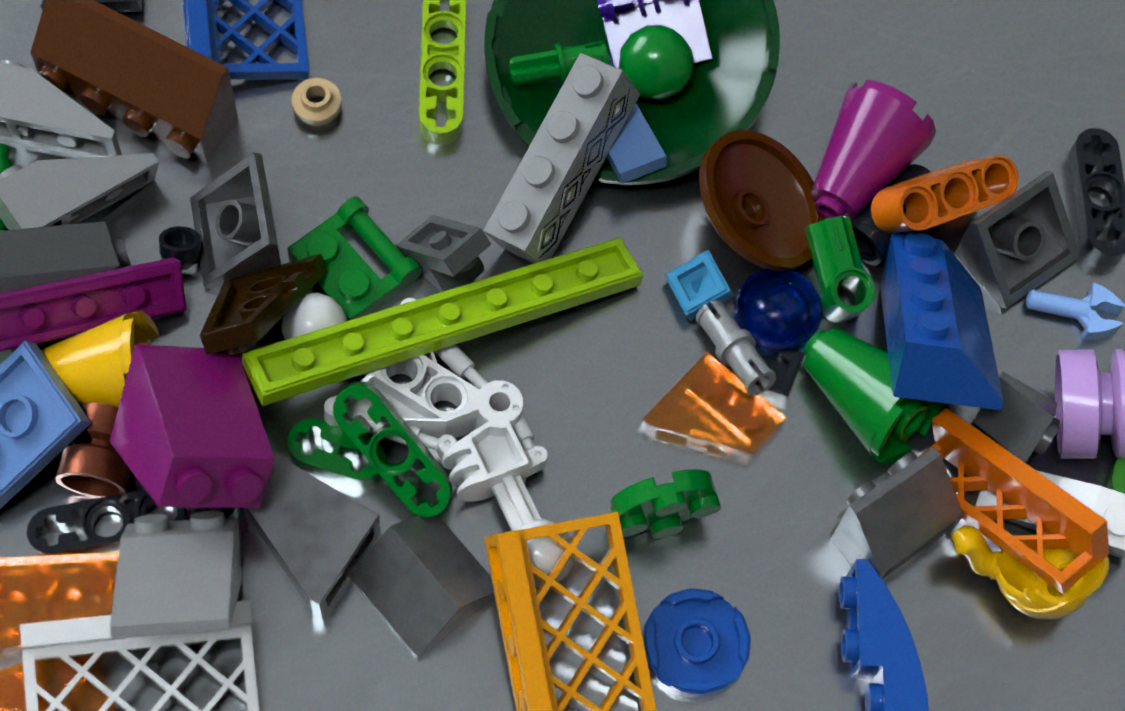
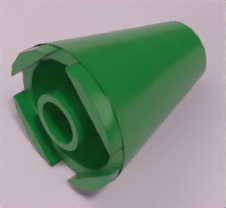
[803,328,946,465]

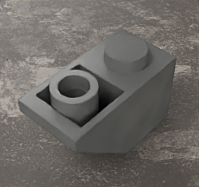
[973,371,1061,462]

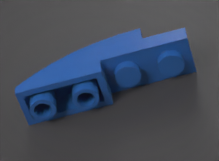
[839,559,929,711]

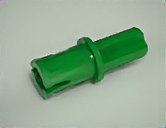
[509,40,609,85]

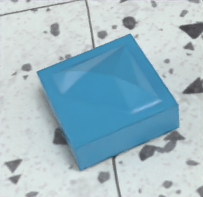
[664,249,734,321]

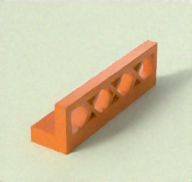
[918,407,1109,594]

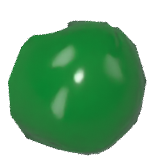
[619,25,694,101]

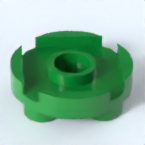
[610,469,722,539]

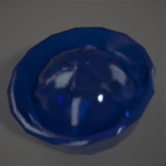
[734,269,823,352]

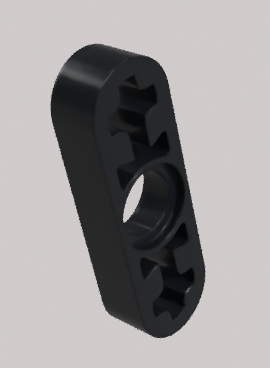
[1069,128,1125,266]

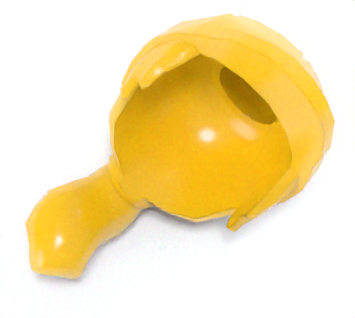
[951,525,1109,620]

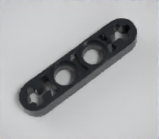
[27,489,241,561]

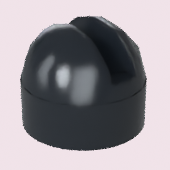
[159,226,201,270]

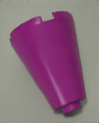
[811,80,936,220]

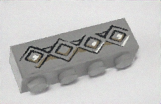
[483,53,640,264]

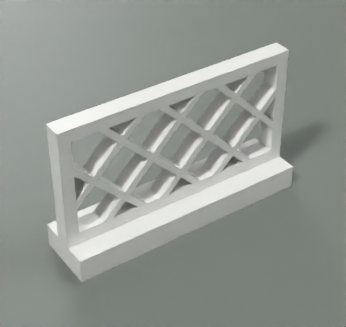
[20,600,259,711]

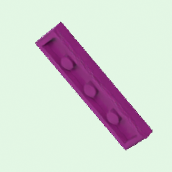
[0,257,187,352]

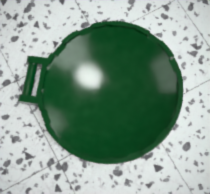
[484,0,780,185]

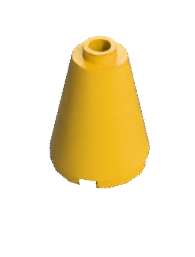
[41,311,160,407]

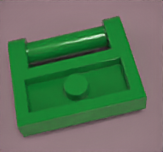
[287,196,423,321]

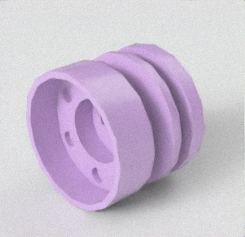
[1055,349,1125,459]

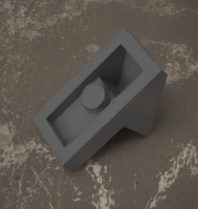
[396,215,491,292]

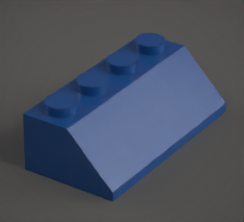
[880,232,1004,410]

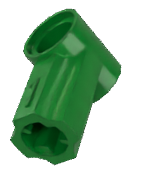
[805,216,876,323]

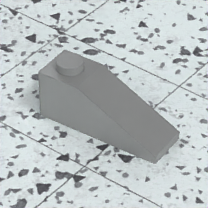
[0,60,122,157]
[0,153,159,230]

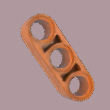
[871,155,1019,233]

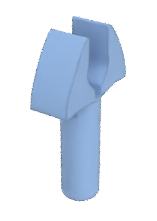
[1026,283,1125,341]

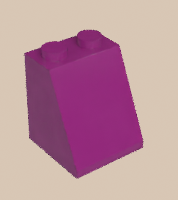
[109,344,275,508]

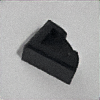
[738,349,804,404]

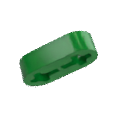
[287,419,386,489]

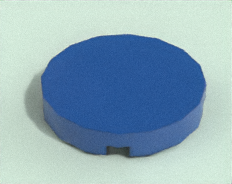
[643,588,751,699]

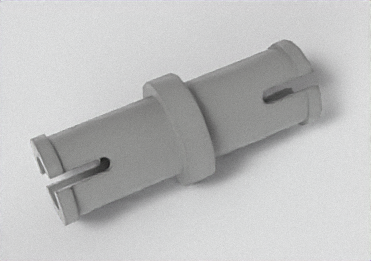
[696,300,776,396]

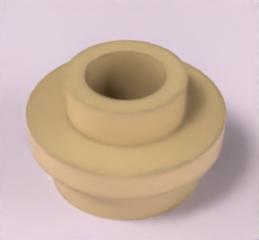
[292,78,342,126]

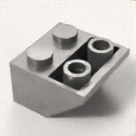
[830,447,963,580]

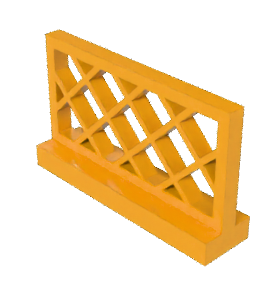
[484,512,657,711]

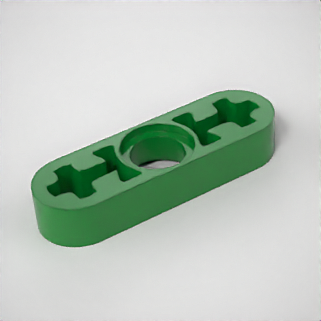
[333,382,452,517]

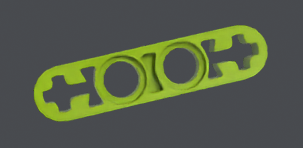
[419,0,467,145]

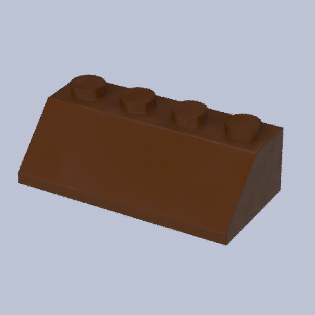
[30,0,238,164]

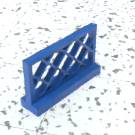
[182,0,309,80]

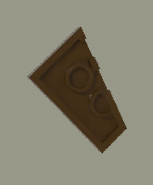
[199,254,328,355]

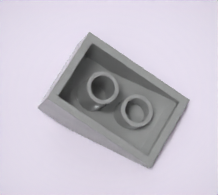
[110,511,242,638]

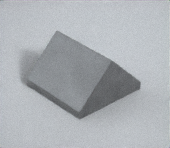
[190,152,281,289]
[954,171,1080,309]
[350,515,495,659]

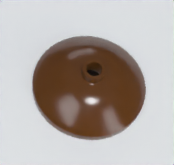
[699,130,825,271]

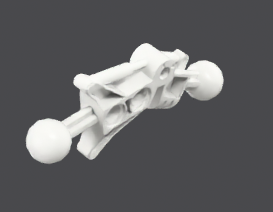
[281,292,574,588]

